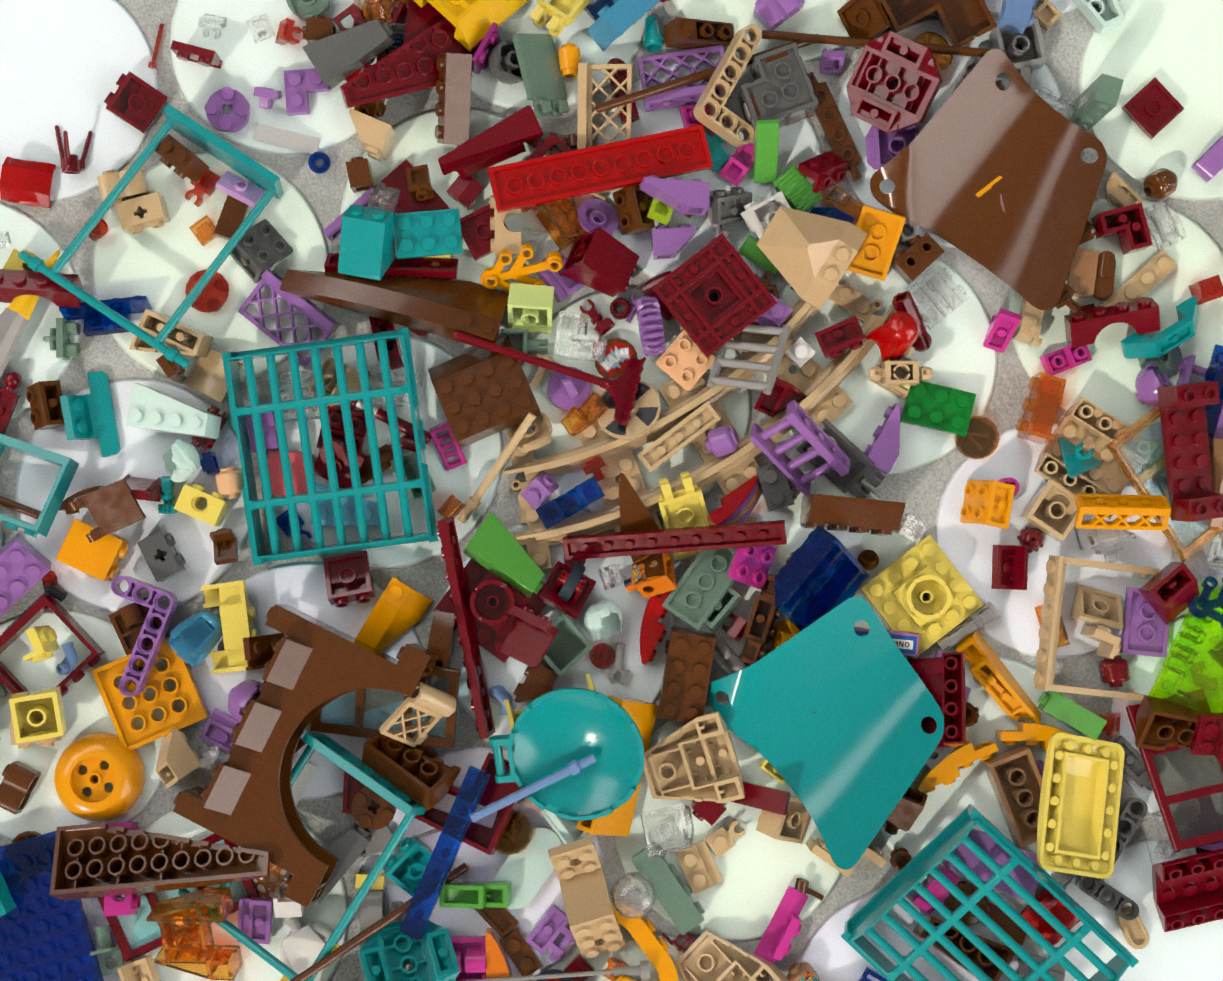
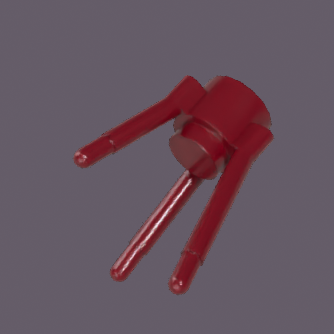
[55,125,93,174]

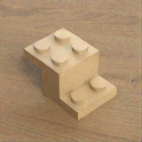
[805,837,887,878]

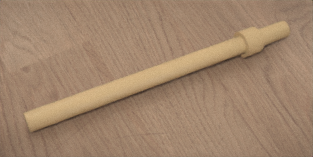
[458,412,536,524]

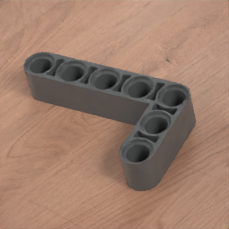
[1076,797,1148,920]

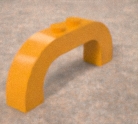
[611,898,678,981]

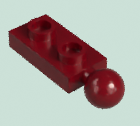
[0,372,22,434]

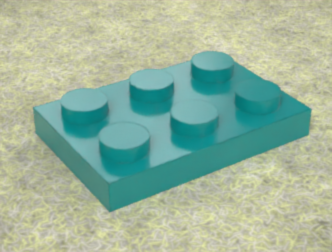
[393,209,463,259]

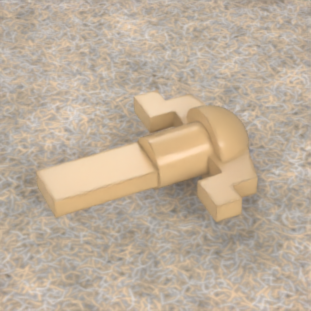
[530,353,555,388]

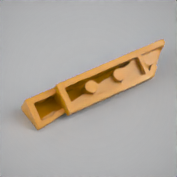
[956,630,1041,724]

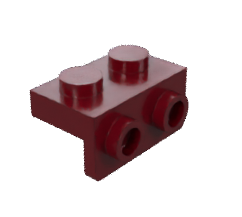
[798,151,848,193]
[815,316,866,359]
[991,545,1028,590]

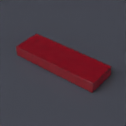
[731,781,791,815]

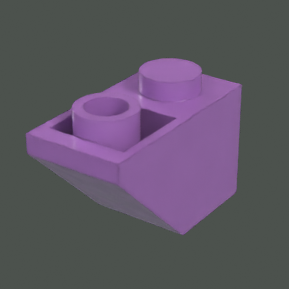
[651,224,696,260]

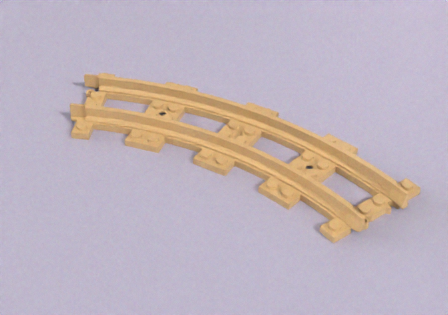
[503,280,896,570]

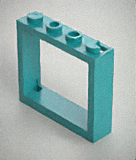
[0,433,79,538]

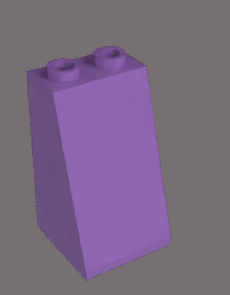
[944,828,1040,900]

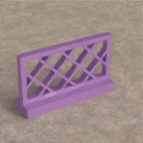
[637,45,732,112]
[238,269,340,366]

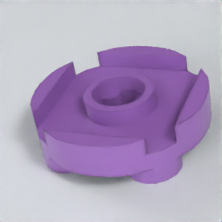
[204,87,250,133]

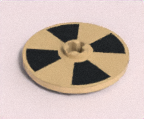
[595,381,661,439]

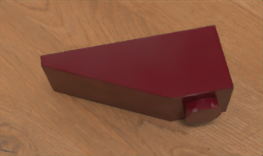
[369,316,404,371]

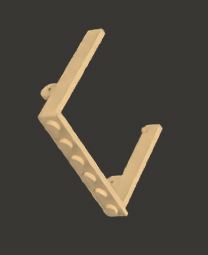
[1034,555,1160,701]

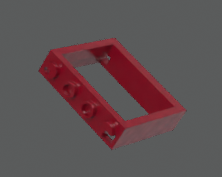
[0,595,105,697]

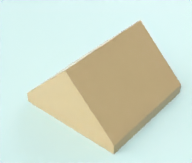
[1069,584,1124,630]

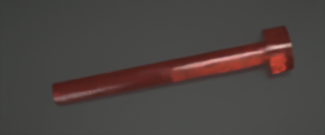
[148,23,164,69]

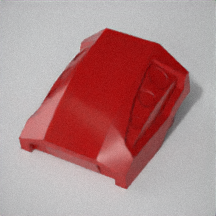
[0,156,56,208]
[1020,889,1080,946]

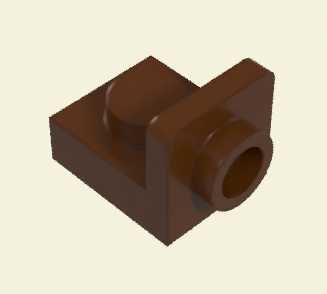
[406,164,434,202]

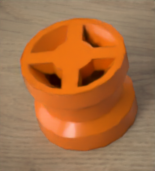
[603,956,629,981]

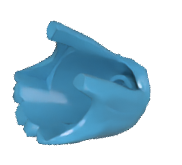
[167,611,222,667]

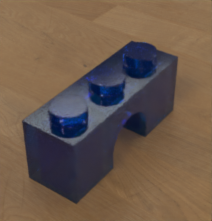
[536,476,605,530]

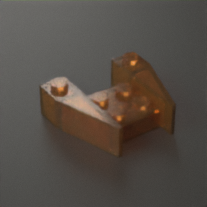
[146,887,243,981]

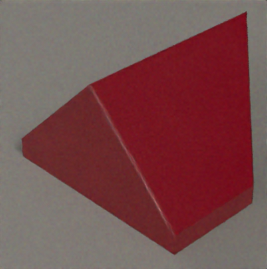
[754,377,807,418]

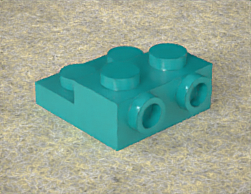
[383,835,448,897]

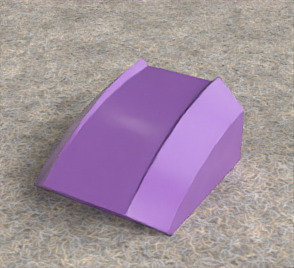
[865,124,919,170]

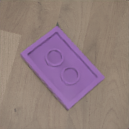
[1120,587,1170,658]

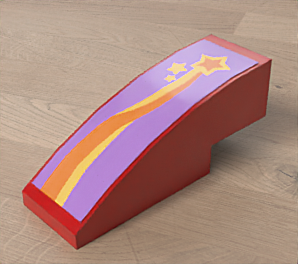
[707,476,762,525]

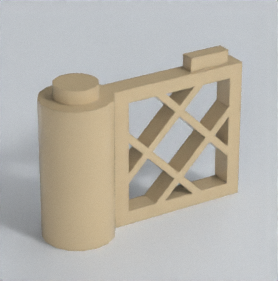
[379,681,457,747]

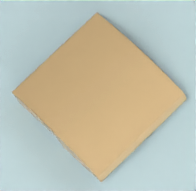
[185,348,243,403]

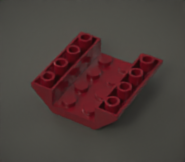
[907,652,966,748]
[1152,848,1223,932]

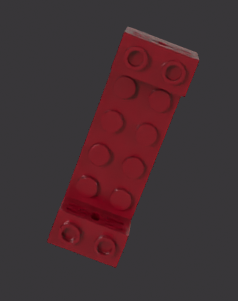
[1157,381,1223,522]

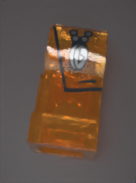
[823,185,864,225]

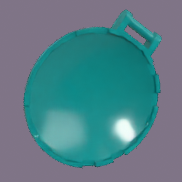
[489,688,645,820]

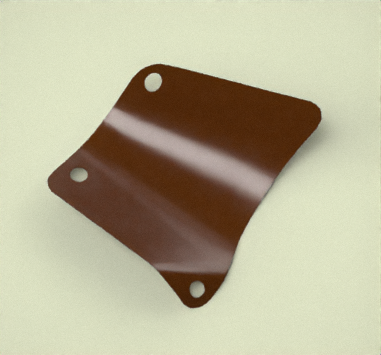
[870,49,1107,310]

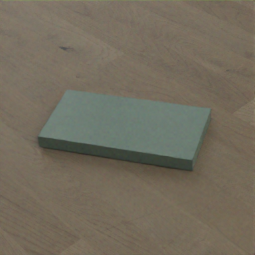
[662,548,736,632]

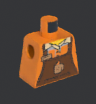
[624,553,677,598]

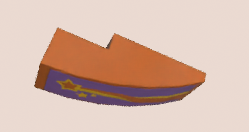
[485,928,513,978]

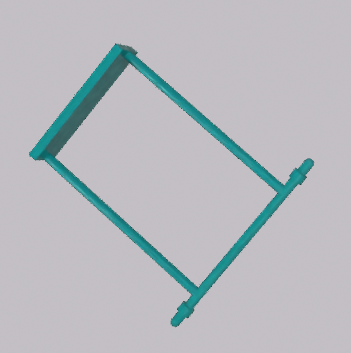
[18,104,284,368]
[178,732,426,981]

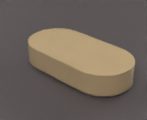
[1115,905,1149,949]

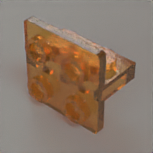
[536,199,587,250]

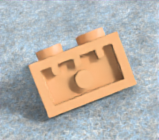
[656,329,716,391]

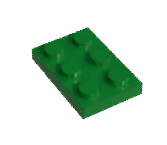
[900,380,976,437]

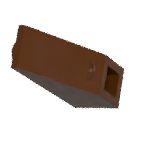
[664,17,734,49]

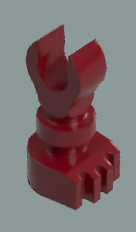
[580,299,615,337]

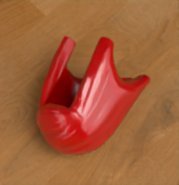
[866,311,919,362]

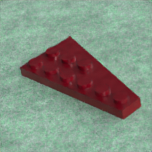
[340,18,473,109]

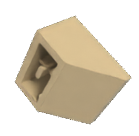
[155,728,201,789]

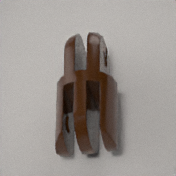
[1093,251,1116,300]

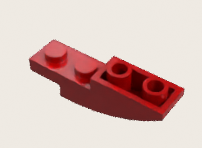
[639,581,678,665]

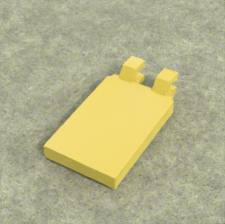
[530,0,591,38]
[657,471,710,561]

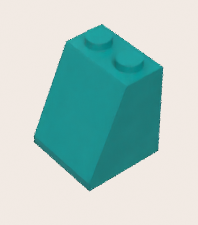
[338,205,396,281]

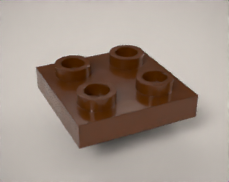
[108,596,169,655]

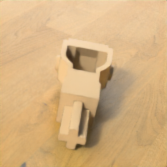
[1012,298,1044,347]

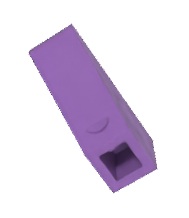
[639,176,710,216]
[863,403,900,475]

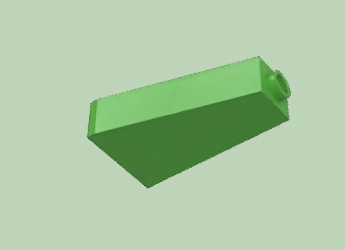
[463,512,545,598]

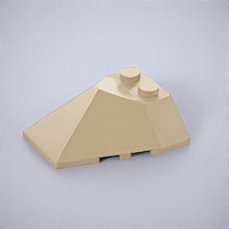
[756,206,868,310]
[644,711,745,803]

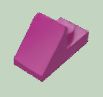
[983,308,1021,353]

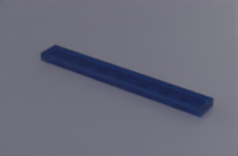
[399,765,491,941]

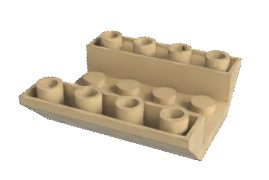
[1034,397,1157,519]

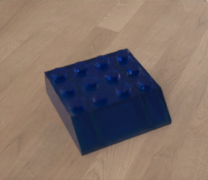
[774,525,871,631]

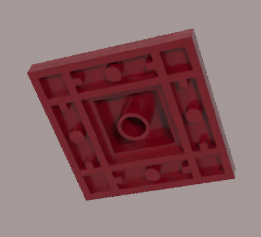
[652,233,777,358]
[433,559,547,663]

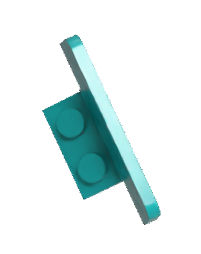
[60,371,121,457]

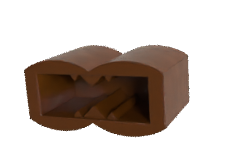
[0,761,41,815]

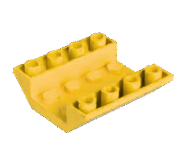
[413,0,528,52]

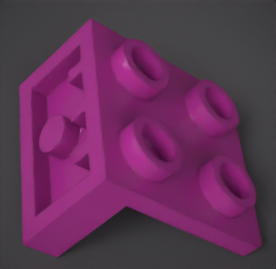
[465,22,501,75]

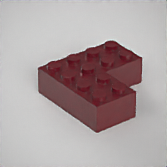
[414,752,522,855]

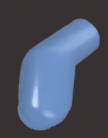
[56,641,78,675]
[489,685,512,715]

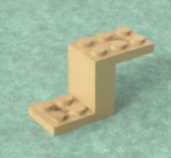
[548,837,626,959]

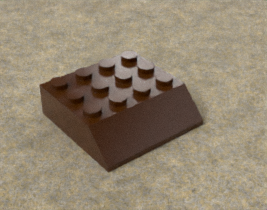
[428,336,542,448]
[800,494,905,536]

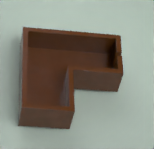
[879,0,997,46]

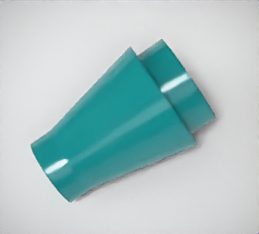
[643,16,664,52]

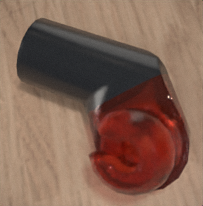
[42,570,68,602]

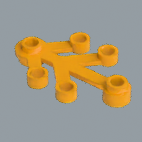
[480,244,563,291]

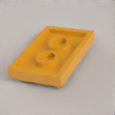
[847,204,906,281]

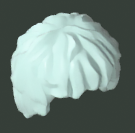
[162,437,200,483]
[584,600,622,642]

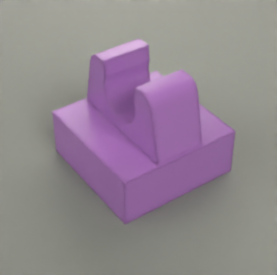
[820,48,845,74]
[253,86,281,109]

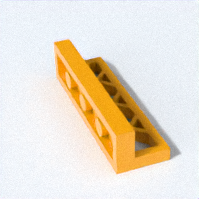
[1074,493,1171,530]

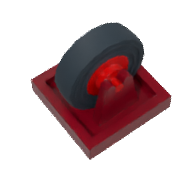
[537,561,597,620]

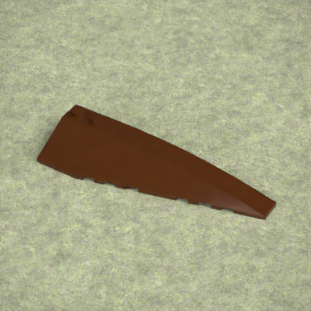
[280,269,509,352]
[50,823,270,900]

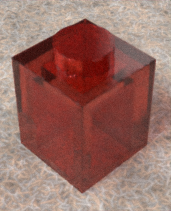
[1188,275,1223,306]

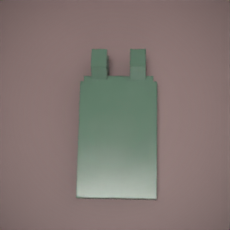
[512,33,569,117]

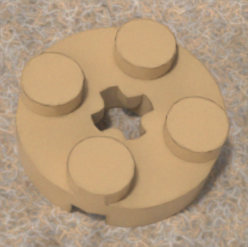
[508,412,553,453]

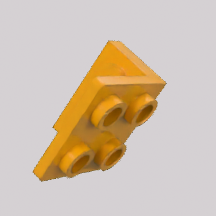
[960,480,1016,529]

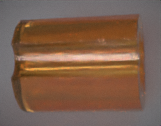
[437,493,466,519]

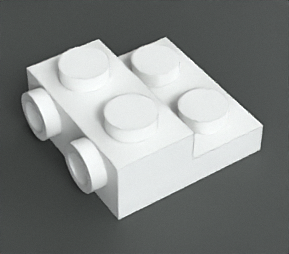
[740,191,790,240]

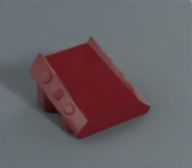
[122,474,162,502]

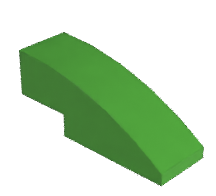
[753,120,779,183]
[439,881,512,909]

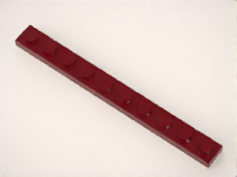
[436,516,496,739]
[562,520,787,560]

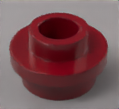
[610,297,632,320]

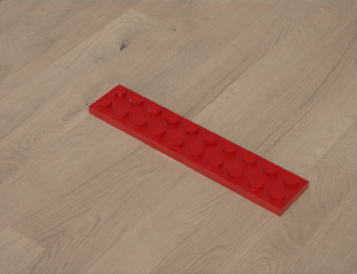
[487,124,713,213]

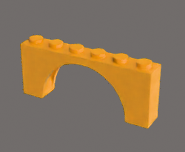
[577,695,659,836]

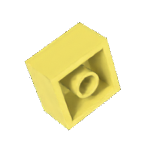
[9,686,67,744]

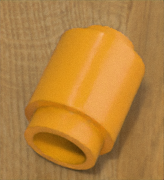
[558,43,581,78]

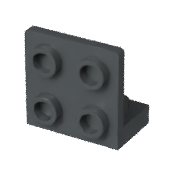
[230,219,294,284]

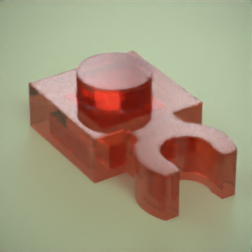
[184,169,221,207]

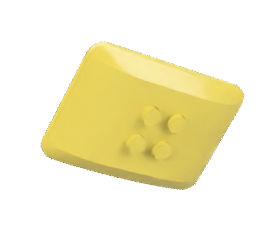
[1037,733,1125,879]

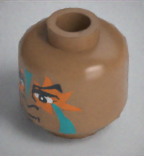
[786,962,820,981]

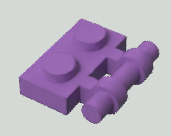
[525,904,575,963]

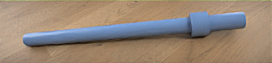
[469,753,597,823]

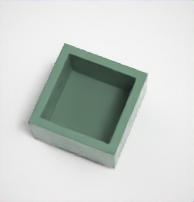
[544,613,594,677]

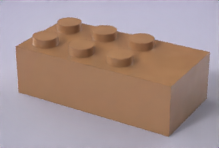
[982,744,1042,848]

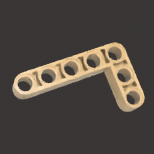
[693,24,762,147]

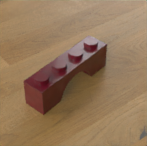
[0,269,83,308]
[1064,297,1160,348]

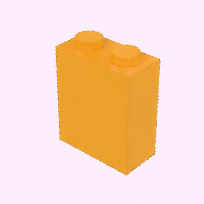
[55,519,129,581]

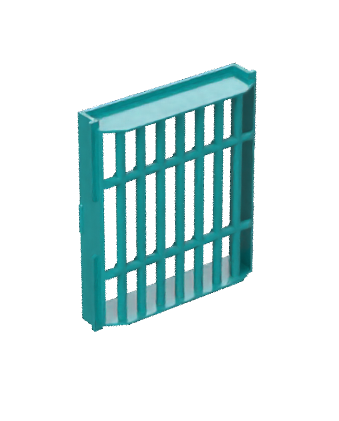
[222,327,438,565]
[841,804,1139,981]

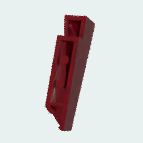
[438,105,544,177]

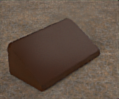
[980,902,1027,946]

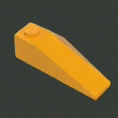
[356,577,433,651]

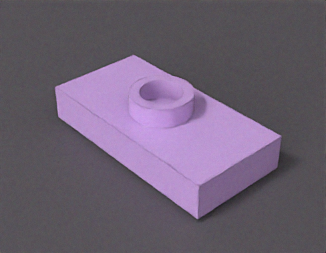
[215,170,266,208]

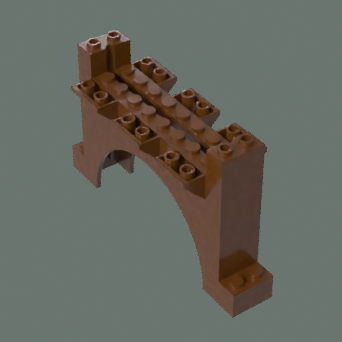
[173,604,439,908]

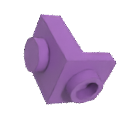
[520,471,559,510]

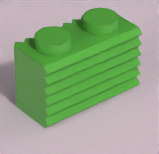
[772,165,822,212]

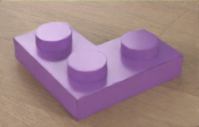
[284,68,330,116]

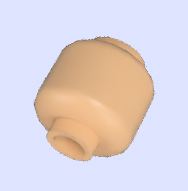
[215,466,245,499]

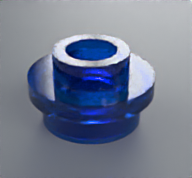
[308,152,330,174]

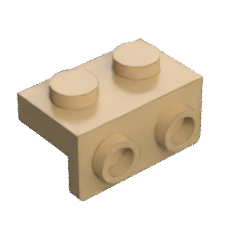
[1080,624,1122,659]
[118,955,161,981]

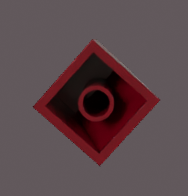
[560,227,640,297]

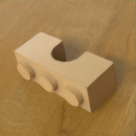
[490,195,522,259]

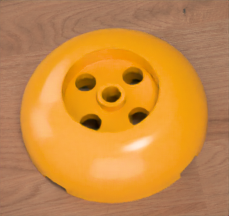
[54,732,145,822]

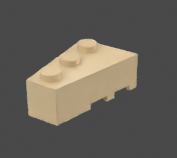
[129,309,214,357]

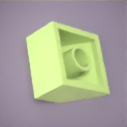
[508,283,554,334]

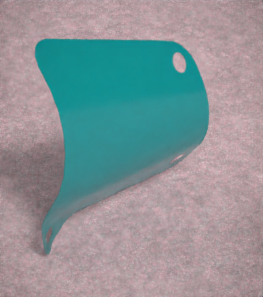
[708,597,944,870]

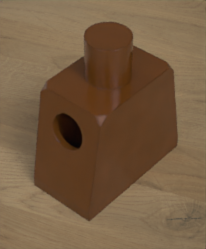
[885,787,928,835]

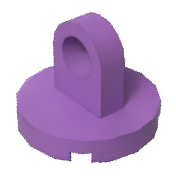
[547,366,591,410]

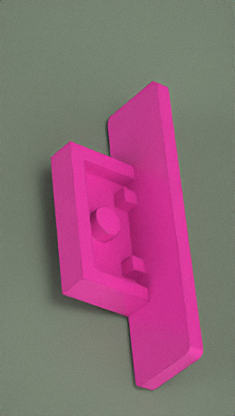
[754,886,808,964]

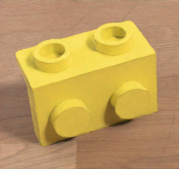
[23,625,60,663]

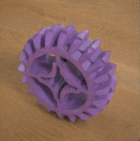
[636,296,666,356]

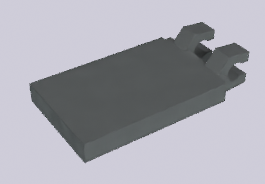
[796,418,885,499]

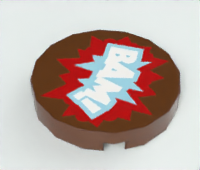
[594,338,638,378]

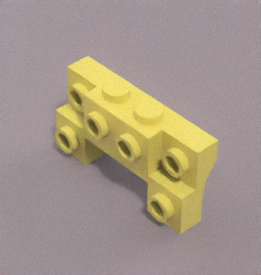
[201,580,258,674]

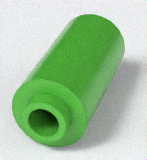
[738,234,781,276]

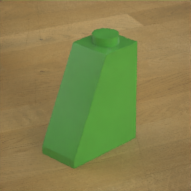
[1037,691,1107,740]

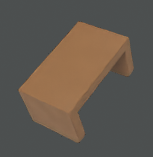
[1067,248,1099,298]

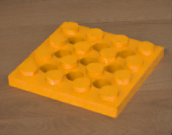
[91,638,209,751]

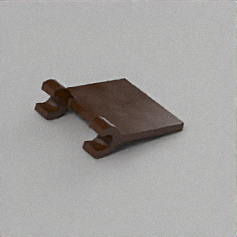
[68,478,146,543]

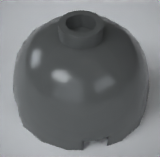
[488,38,523,85]

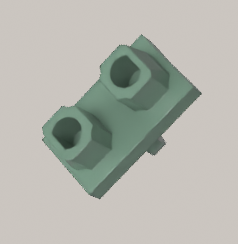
[43,318,81,360]

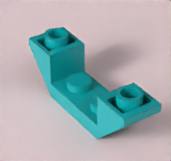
[1121,295,1199,359]

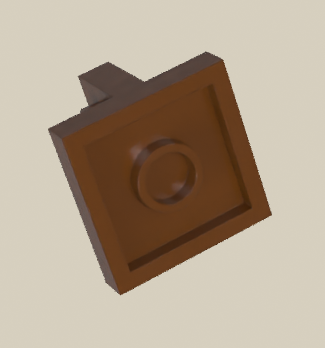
[837,0,892,49]

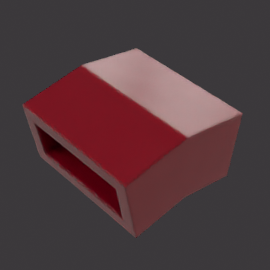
[446,175,484,209]

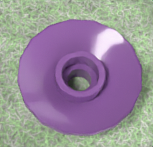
[577,198,619,235]

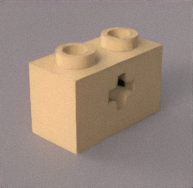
[115,192,170,234]

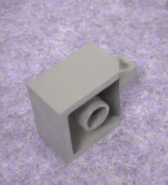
[989,18,1046,85]

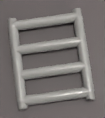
[707,324,791,395]

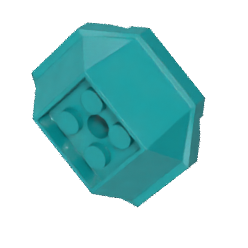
[359,916,460,981]

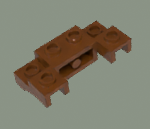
[739,573,787,665]

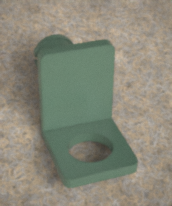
[500,328,548,361]
[90,925,124,976]

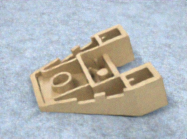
[676,930,789,981]

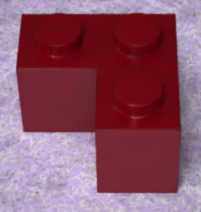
[1091,202,1153,255]

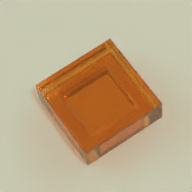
[189,215,217,246]

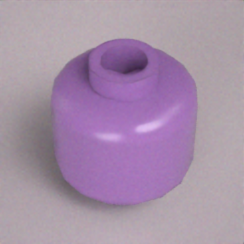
[705,425,739,457]

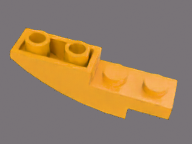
[996,721,1073,750]
[914,740,999,793]

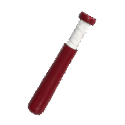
[350,400,432,445]

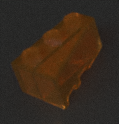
[1016,372,1066,444]

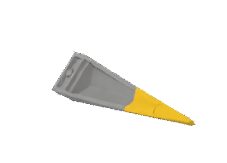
[0,249,60,381]

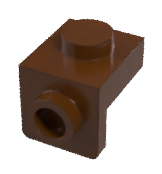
[210,528,238,565]

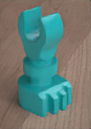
[158,476,178,514]

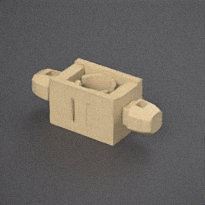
[868,360,932,386]

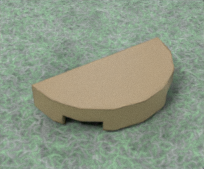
[1105,171,1144,208]

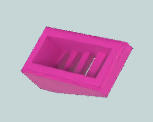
[429,421,467,471]

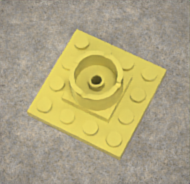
[859,535,984,658]

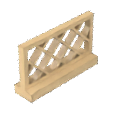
[577,63,632,150]

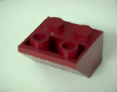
[1139,562,1200,625]

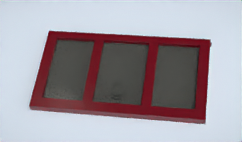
[1125,689,1223,852]

